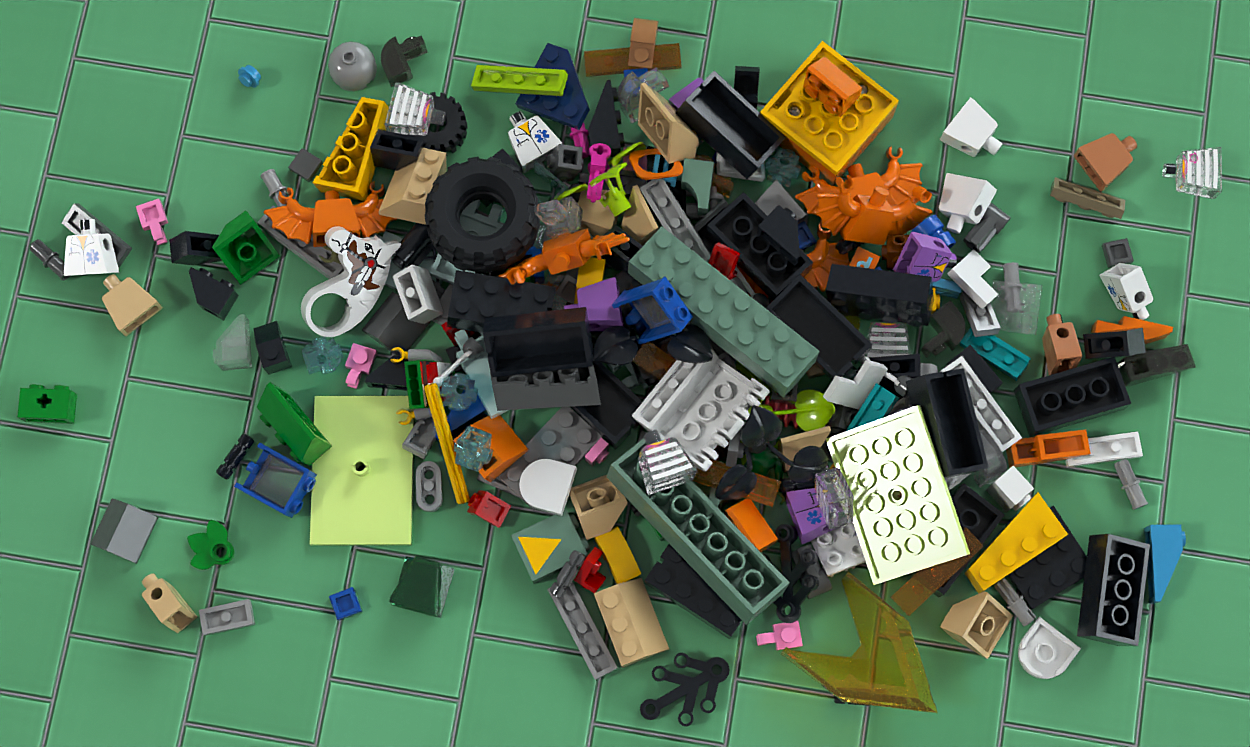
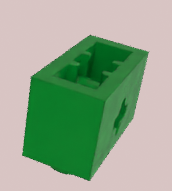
[17,384,77,424]

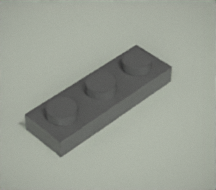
[61,203,132,268]

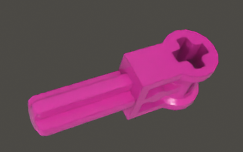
[586,143,611,203]

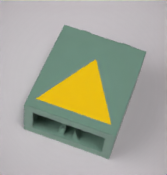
[511,509,591,584]

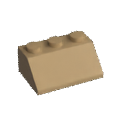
[638,83,699,164]
[379,148,446,225]
[594,578,669,668]

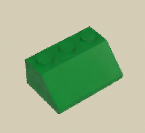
[257,382,332,466]

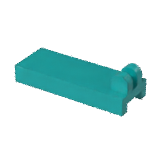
[960,328,1031,381]
[845,383,899,432]

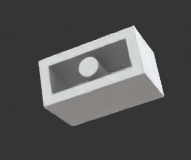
[393,265,444,324]
[986,466,1034,512]

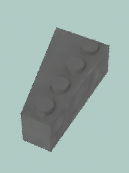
[490,366,601,411]

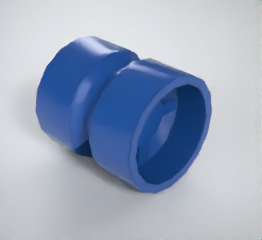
[910,214,956,249]

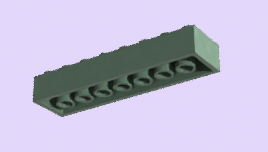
[628,226,819,398]
[606,435,790,625]

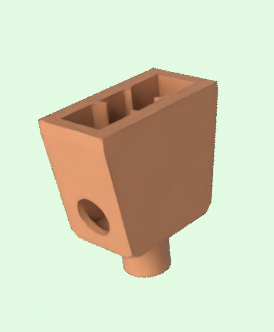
[1074,133,1137,192]
[1042,314,1082,375]

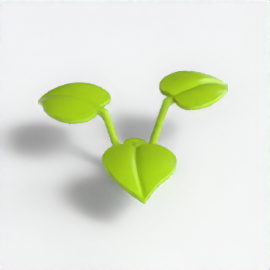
[550,142,646,217]
[736,361,835,465]

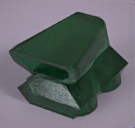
[389,556,454,618]

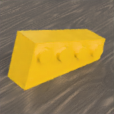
[312,97,392,201]
[964,492,1068,594]

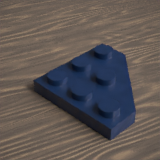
[515,43,590,130]

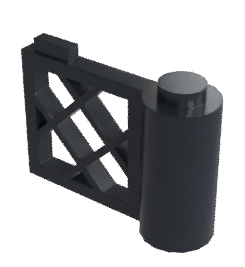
[392,223,446,299]

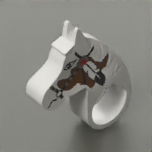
[301,226,401,337]

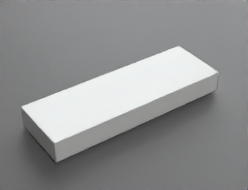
[1066,432,1143,467]

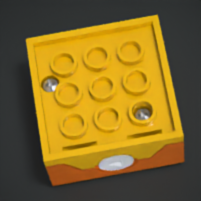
[760,41,899,186]

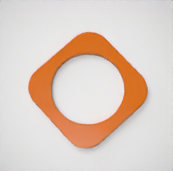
[629,148,683,180]

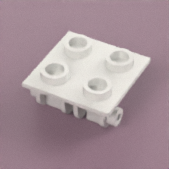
[811,519,866,577]

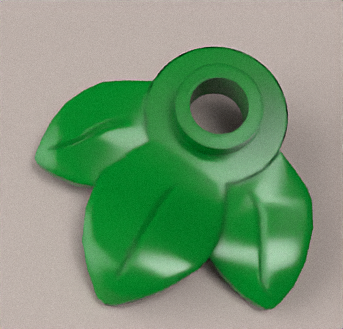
[187,520,234,570]

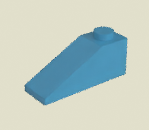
[1144,524,1186,604]

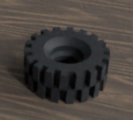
[406,92,468,156]

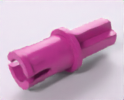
[570,123,590,159]

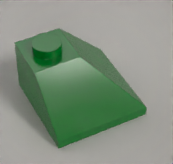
[212,210,280,285]

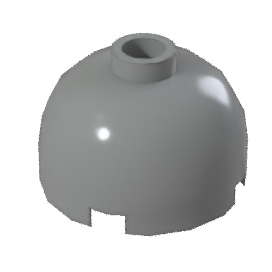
[328,41,377,92]

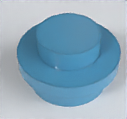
[238,65,261,88]

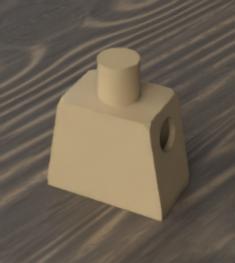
[562,190,619,236]
[102,274,163,336]
[142,574,197,633]

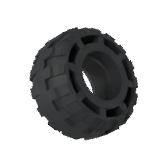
[424,157,540,274]

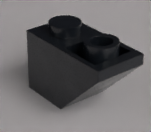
[189,267,239,321]

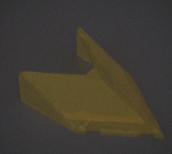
[780,571,938,713]

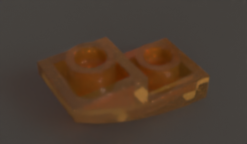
[693,154,734,198]

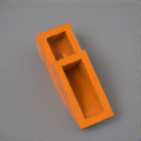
[1091,316,1173,344]
[1006,429,1091,468]

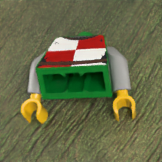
[390,347,463,425]

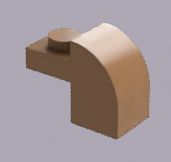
[628,18,659,69]

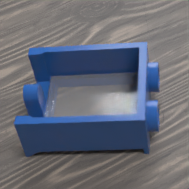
[612,276,693,344]
[234,443,317,518]

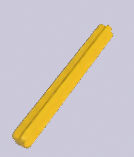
[424,383,470,504]

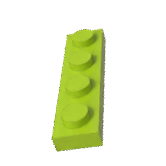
[471,65,568,96]

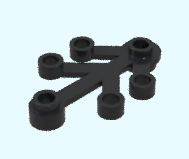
[763,524,819,623]
[640,653,730,727]

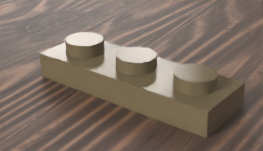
[1050,177,1125,219]

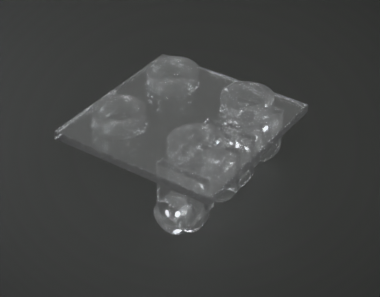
[990,280,1042,335]

